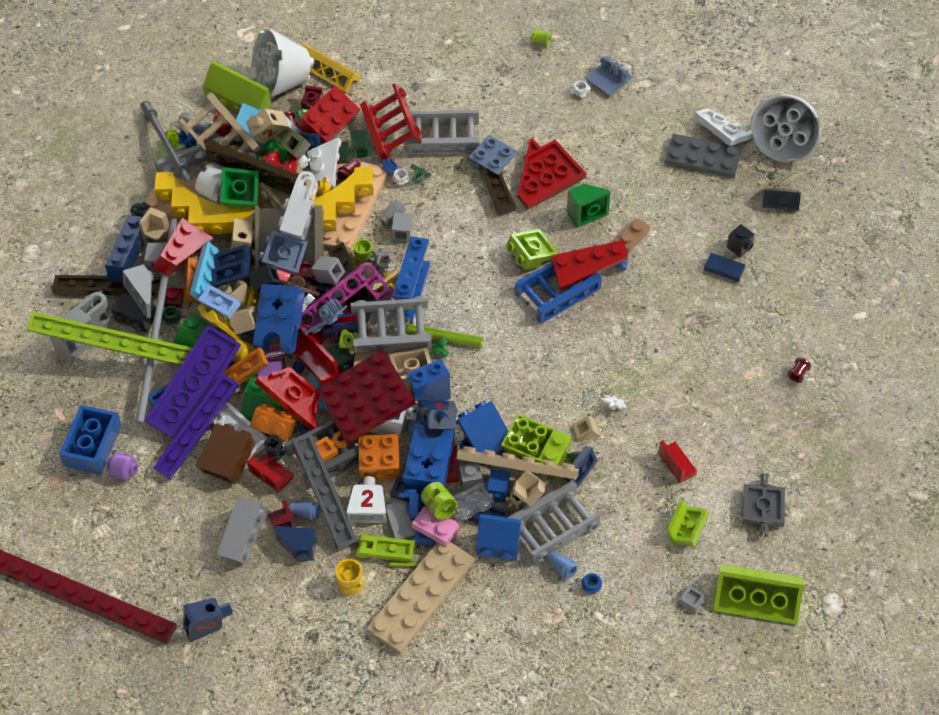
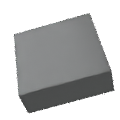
[678,584,707,614]

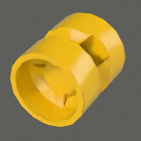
[335,559,364,596]

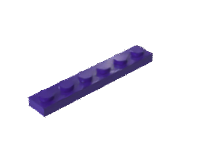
[153,374,239,480]

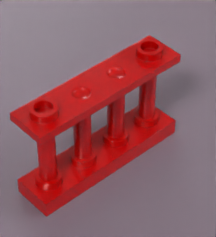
[360,83,422,160]

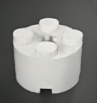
[195,163,222,204]

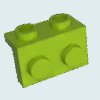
[667,500,709,547]

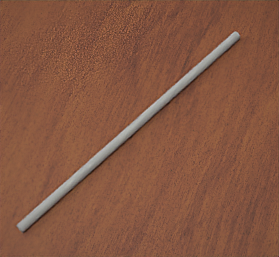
[136,219,178,425]

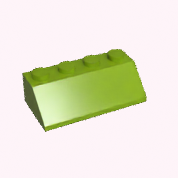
[203,61,272,115]
[713,564,804,625]

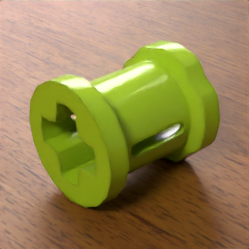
[531,28,552,47]

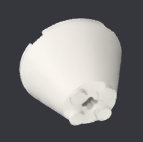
[252,28,314,98]
[750,94,821,163]

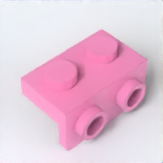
[412,507,459,546]

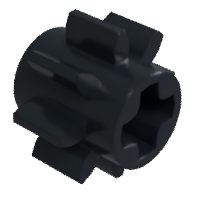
[130,202,150,217]

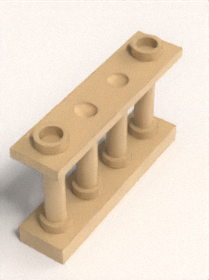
[179,92,261,153]

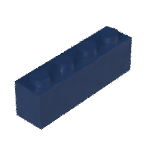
[105,215,144,283]

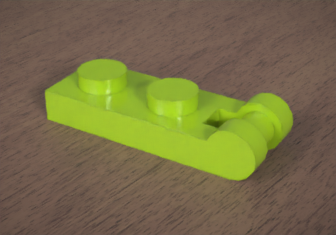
[355,535,415,563]

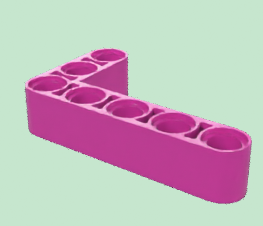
[301,263,398,328]

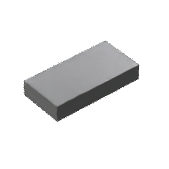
[385,501,415,540]

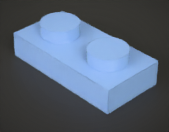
[198,285,241,319]

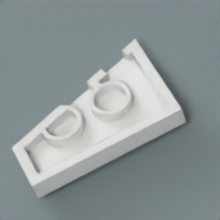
[694,108,754,146]
[307,137,341,190]

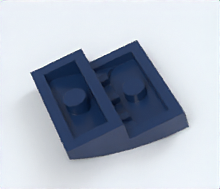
[211,244,250,288]

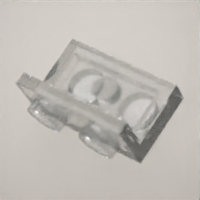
[366,311,411,337]
[453,483,493,522]

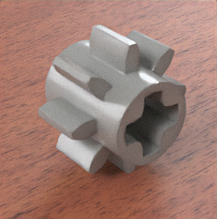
[368,248,393,271]

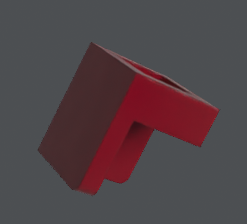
[268,499,296,529]

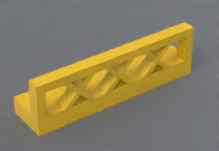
[301,43,362,92]

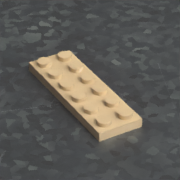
[367,542,475,655]

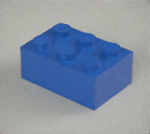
[59,405,122,474]

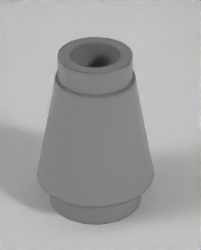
[379,200,406,226]

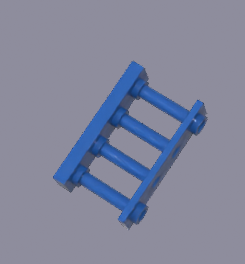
[392,236,430,324]
[515,249,602,324]

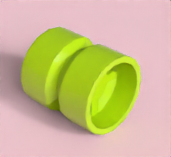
[421,482,458,520]

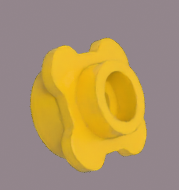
[316,177,331,197]

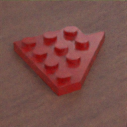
[518,138,587,209]

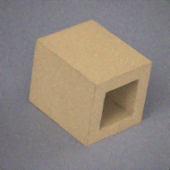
[229,305,258,335]

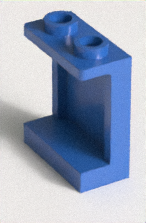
[406,359,451,412]
[456,401,509,453]

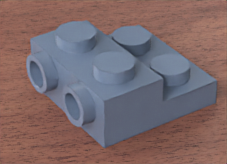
[258,230,308,276]

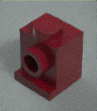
[301,85,323,110]

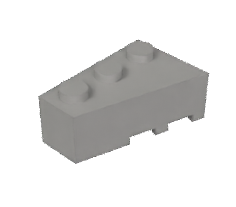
[217,496,270,565]

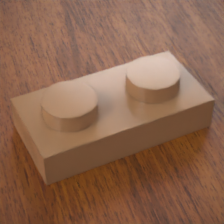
[614,217,650,254]

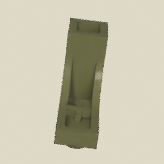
[274,127,311,159]

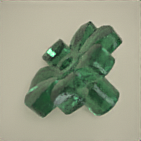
[410,164,432,183]

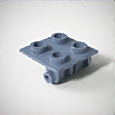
[585,56,633,96]
[469,135,518,175]
[305,298,348,335]

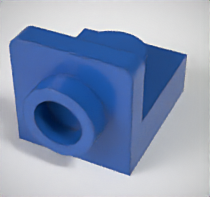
[399,489,423,519]

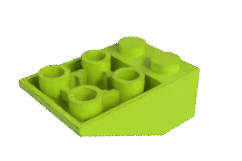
[501,414,572,479]

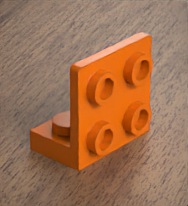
[359,434,400,482]

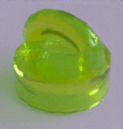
[161,130,180,147]

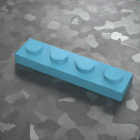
[190,241,220,302]

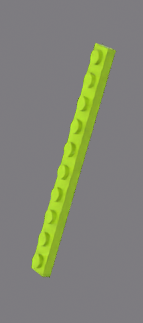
[27,311,192,366]

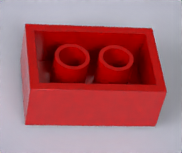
[296,85,361,145]

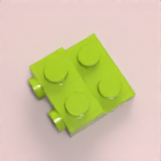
[506,229,559,270]

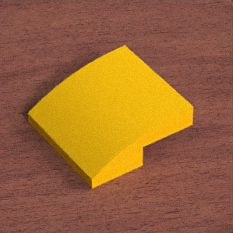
[197,304,241,340]

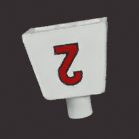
[347,476,387,523]

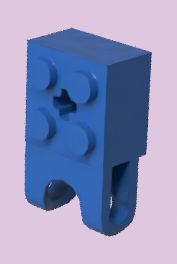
[253,284,305,354]
[403,423,455,492]

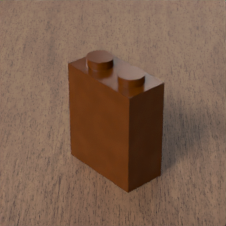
[196,423,256,485]

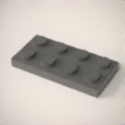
[665,134,742,179]

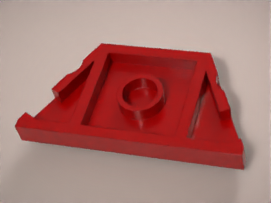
[254,367,320,431]

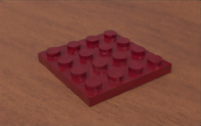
[316,349,416,444]

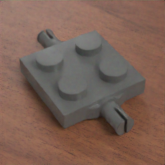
[743,473,785,537]

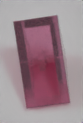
[264,344,286,370]

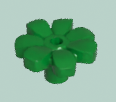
[428,337,449,358]

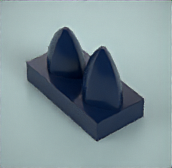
[563,446,598,488]

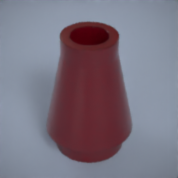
[337,159,361,182]

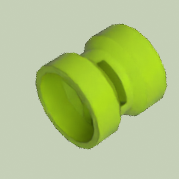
[354,239,372,264]

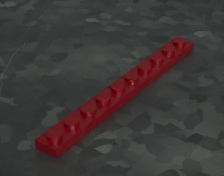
[0,549,177,644]

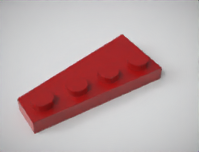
[551,240,628,291]

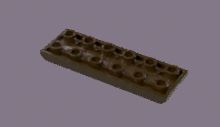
[204,138,306,195]

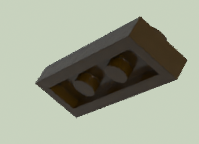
[481,169,516,215]

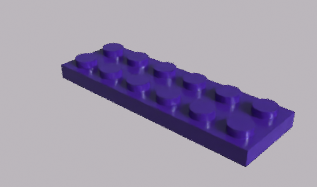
[145,324,241,439]

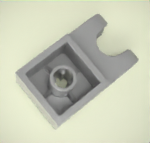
[50,292,113,363]

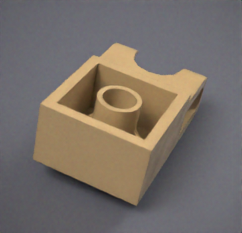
[387,347,432,394]

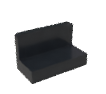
[762,187,801,211]

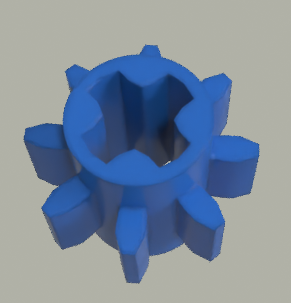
[178,128,199,148]

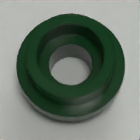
[162,306,181,324]

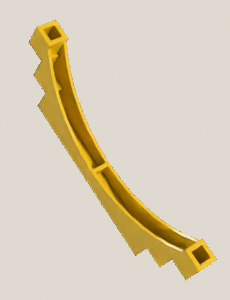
[154,167,374,235]

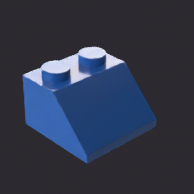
[476,514,521,561]

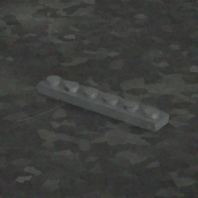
[292,433,358,551]

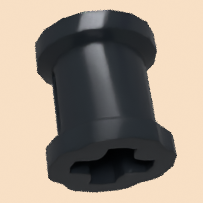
[264,436,285,461]

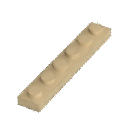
[457,447,579,479]

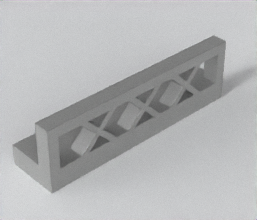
[154,136,223,172]

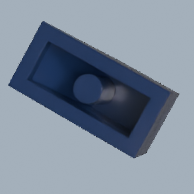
[274,526,317,561]

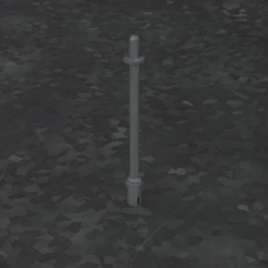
[140,101,191,182]

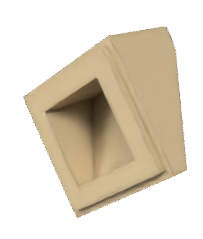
[572,415,600,441]

